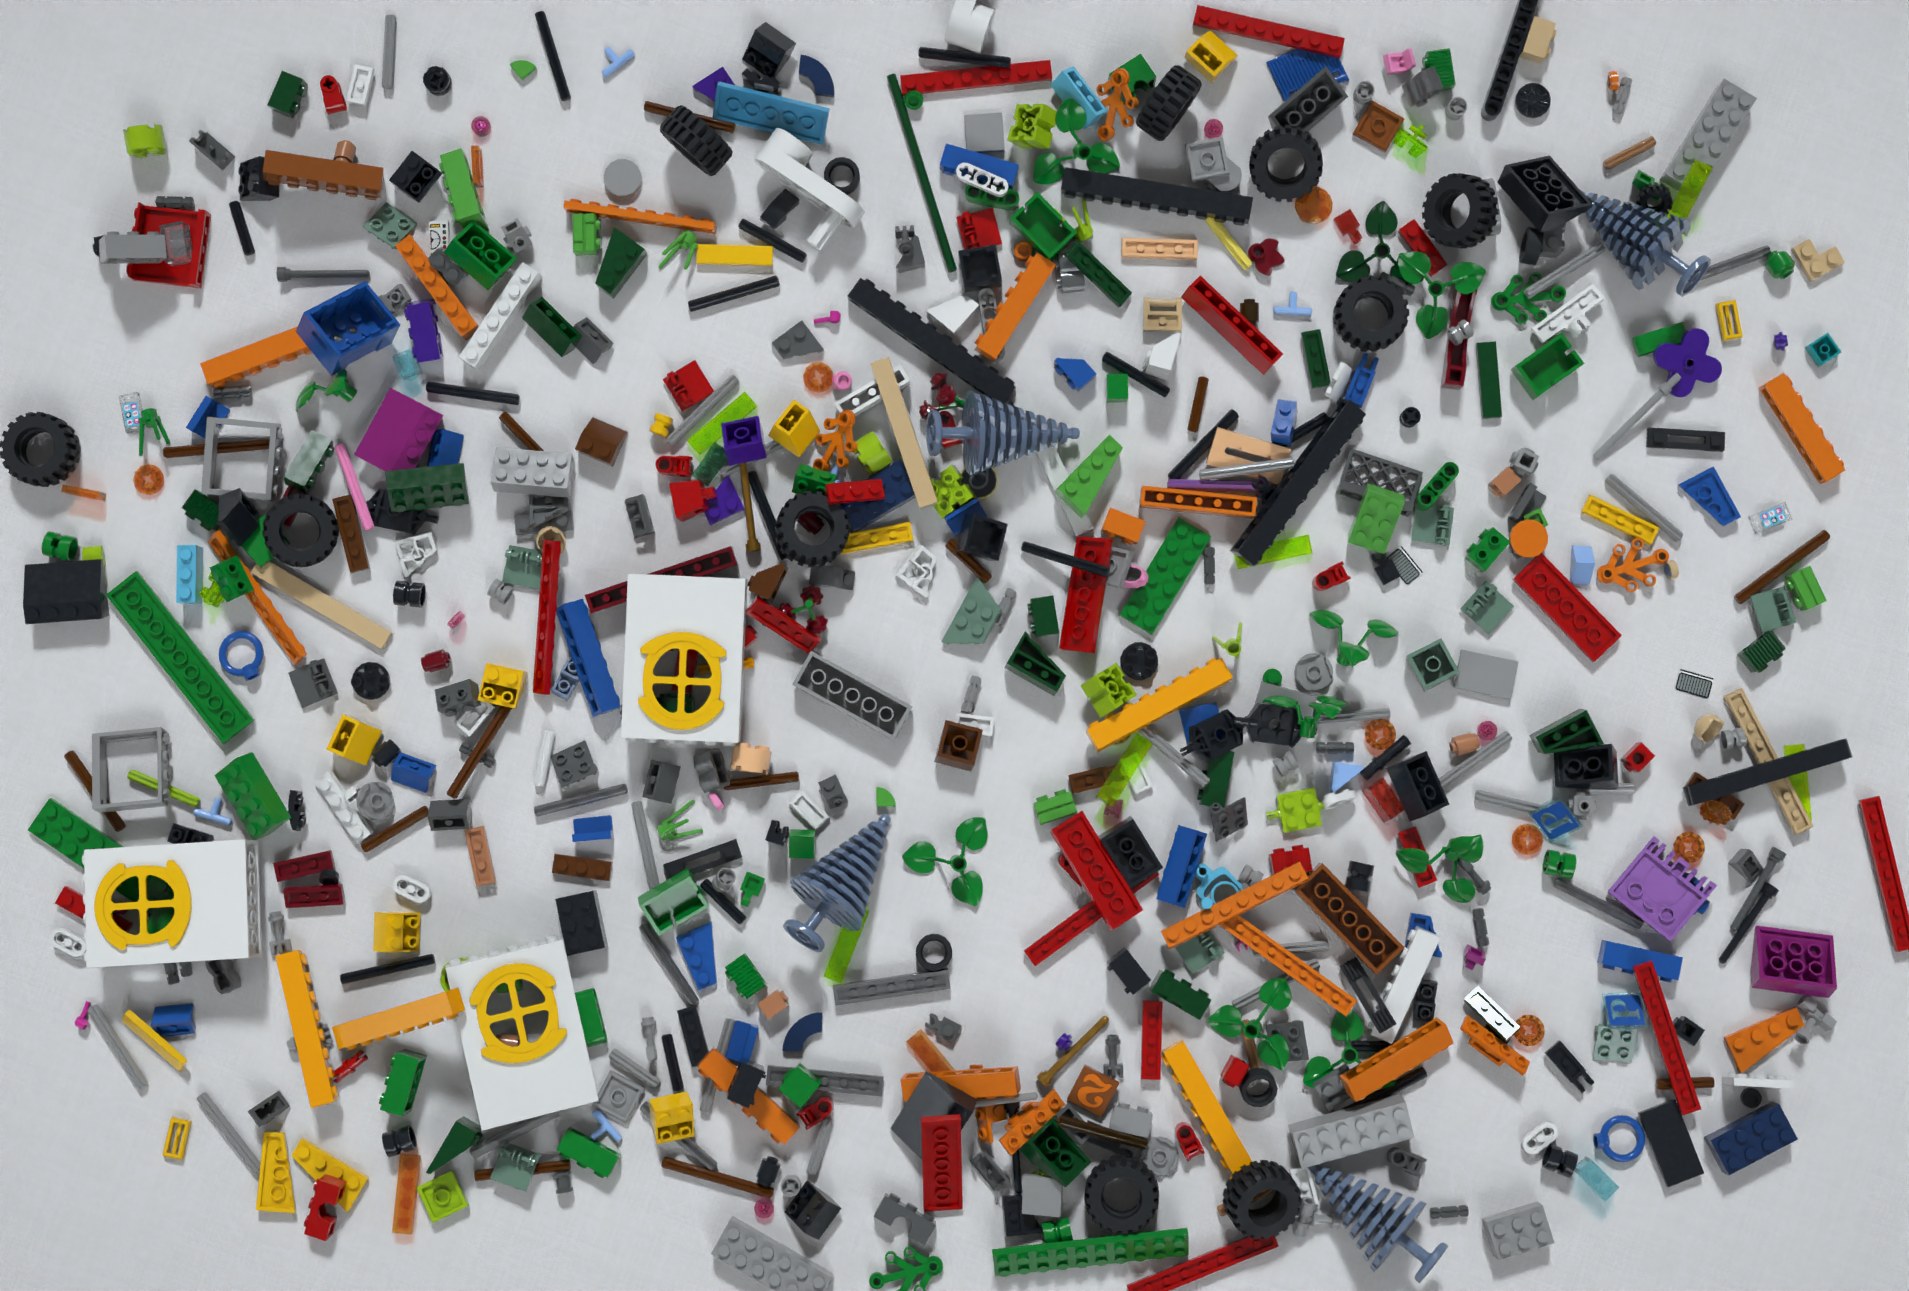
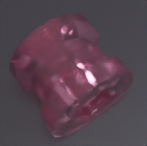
[1103,796,1123,818]

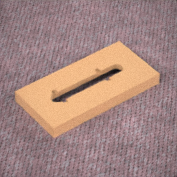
[1206,427,1291,485]

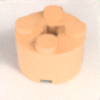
[730,743,772,775]

